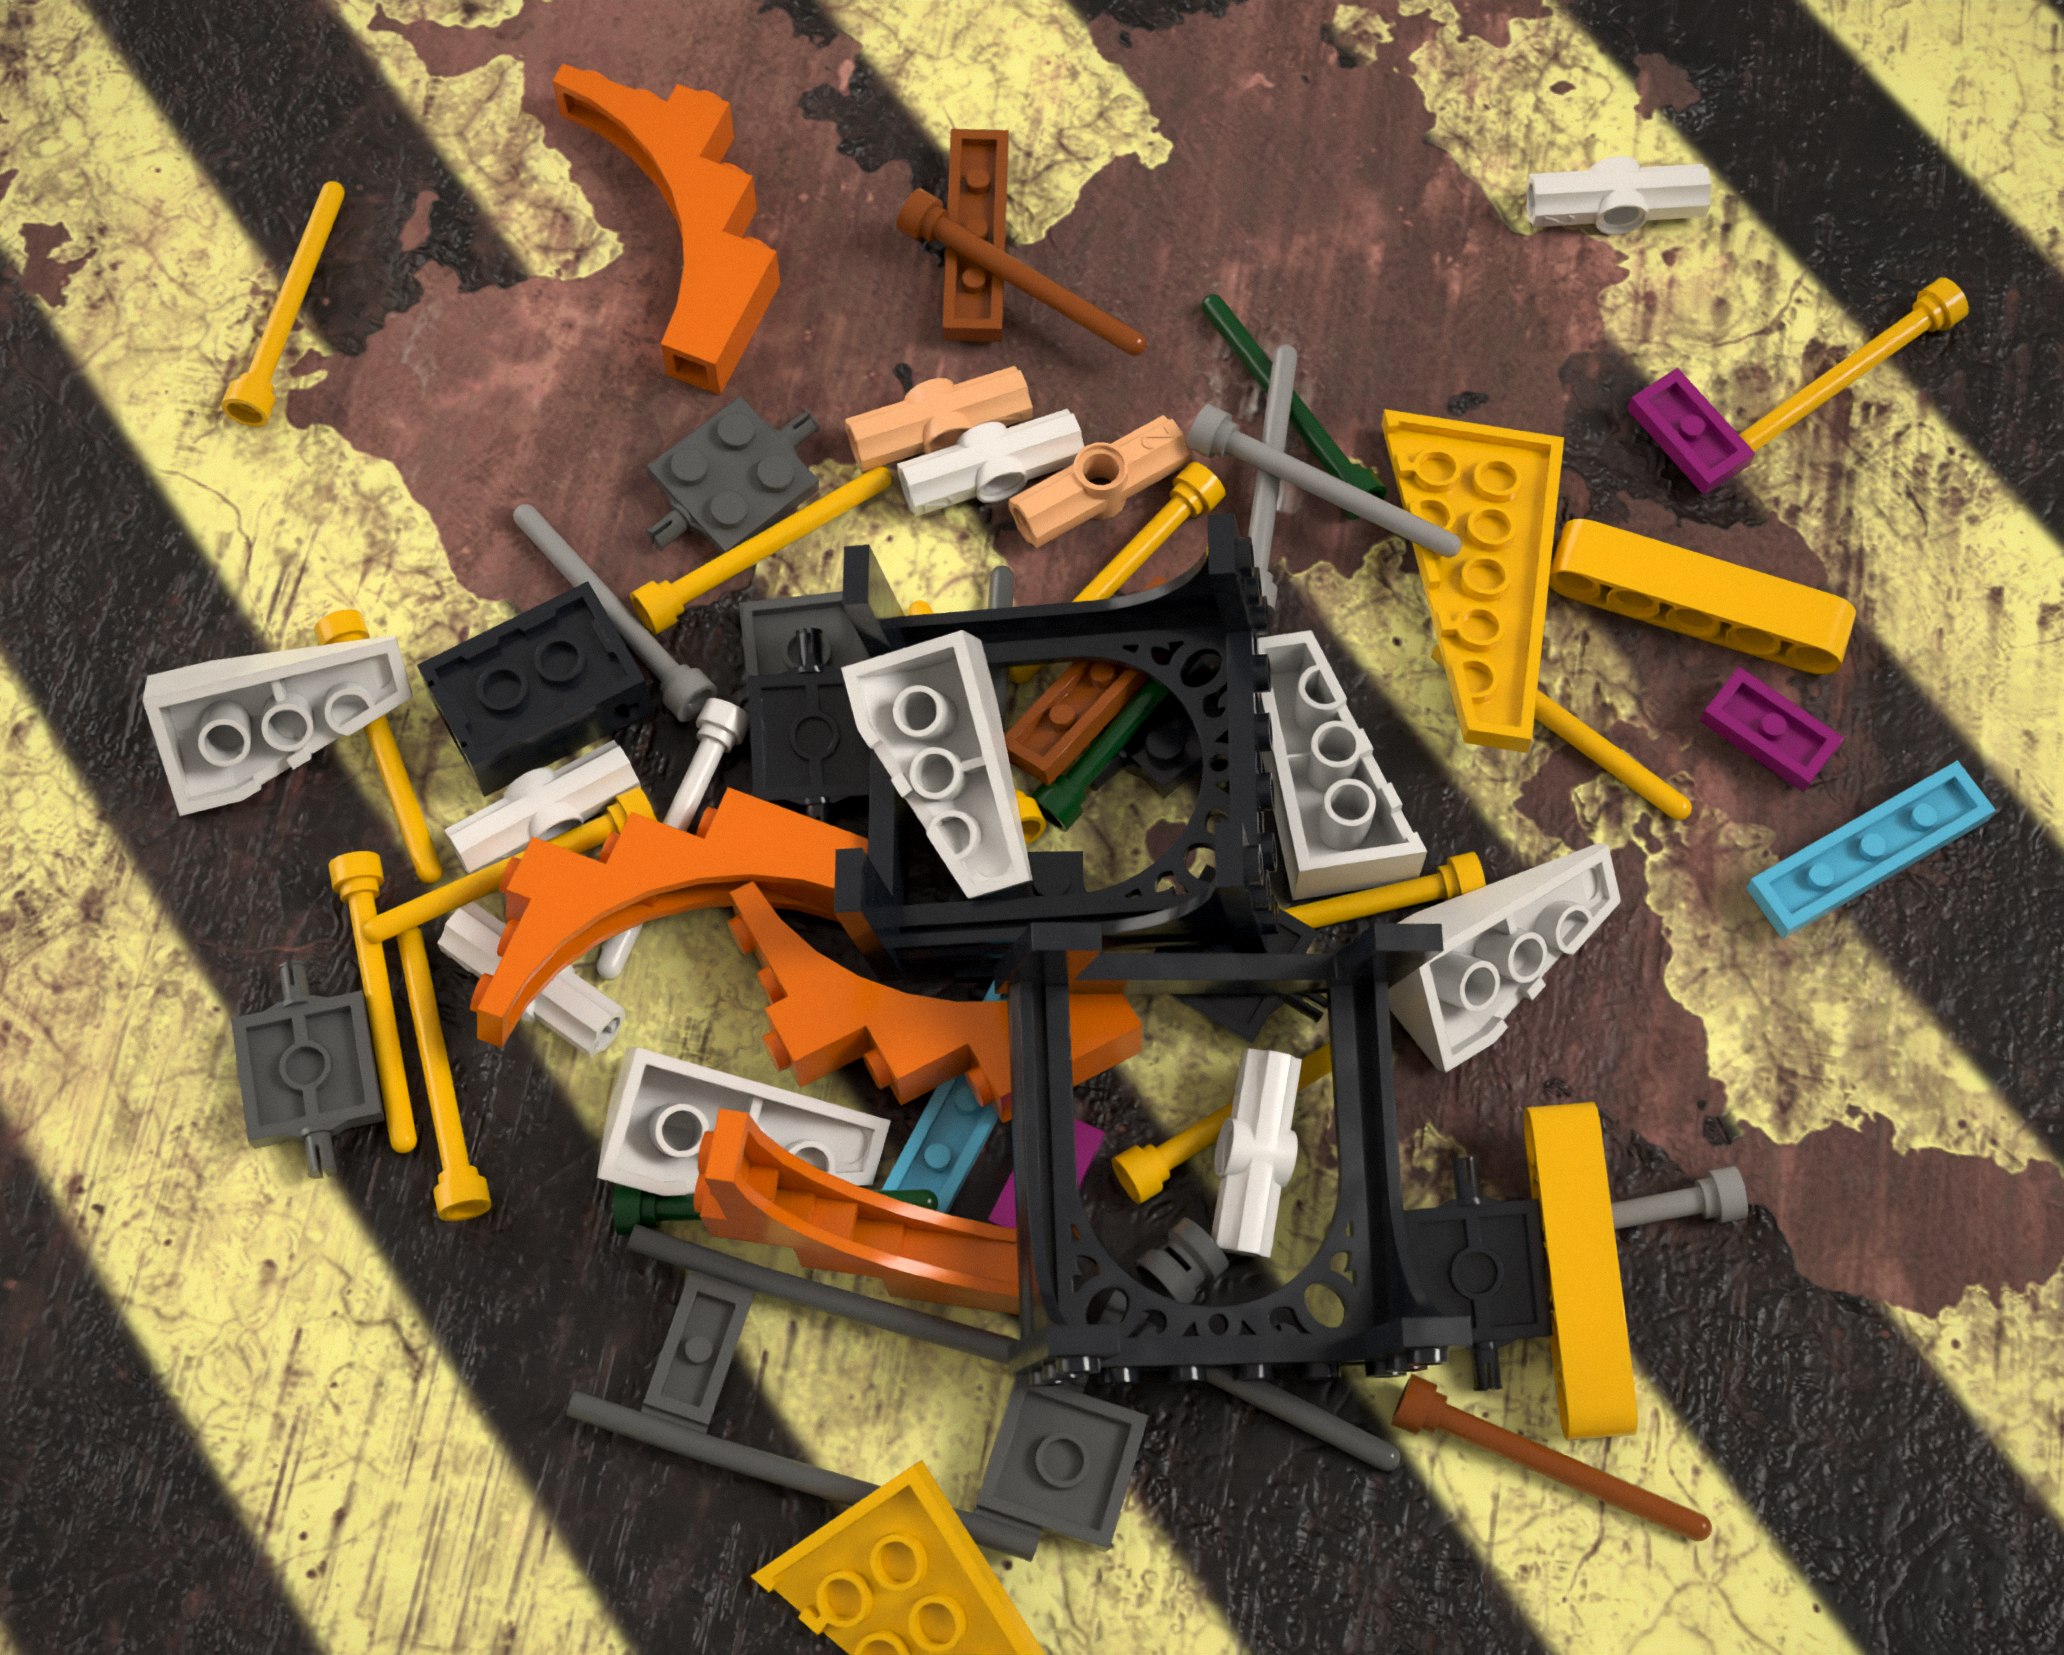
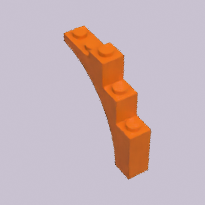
[552,63,781,396]
[470,787,868,1048]
[727,881,1142,1123]
[694,1108,1019,1315]

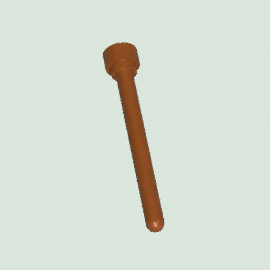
[896,188,1146,356]
[1391,1373,1712,1541]

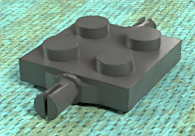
[645,396,820,555]
[231,960,385,1179]

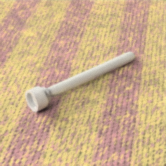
[597,698,750,979]

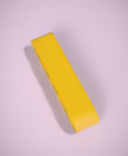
[1549,519,1856,675]
[1524,1102,1638,1441]

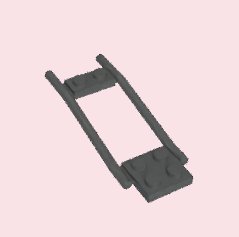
[566,1224,1149,1562]

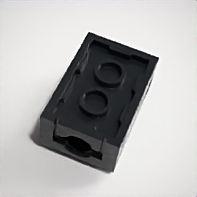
[417,581,653,797]

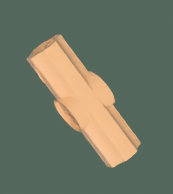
[845,366,1033,472]
[1009,415,1191,548]

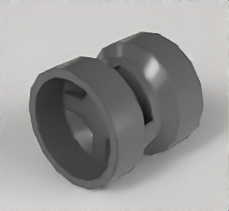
[1134,1217,1229,1304]

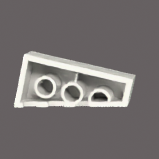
[1259,630,1427,900]

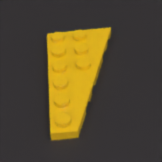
[1381,409,1564,753]
[751,1460,1046,1655]

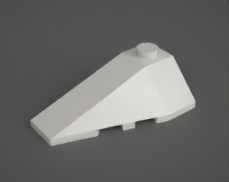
[841,630,1033,899]
[142,635,412,816]
[1388,843,1621,1073]
[597,1047,891,1196]

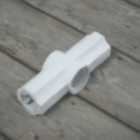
[1526,156,1711,235]
[897,409,1085,517]
[444,740,641,875]
[437,901,626,1059]
[1211,1048,1302,1258]

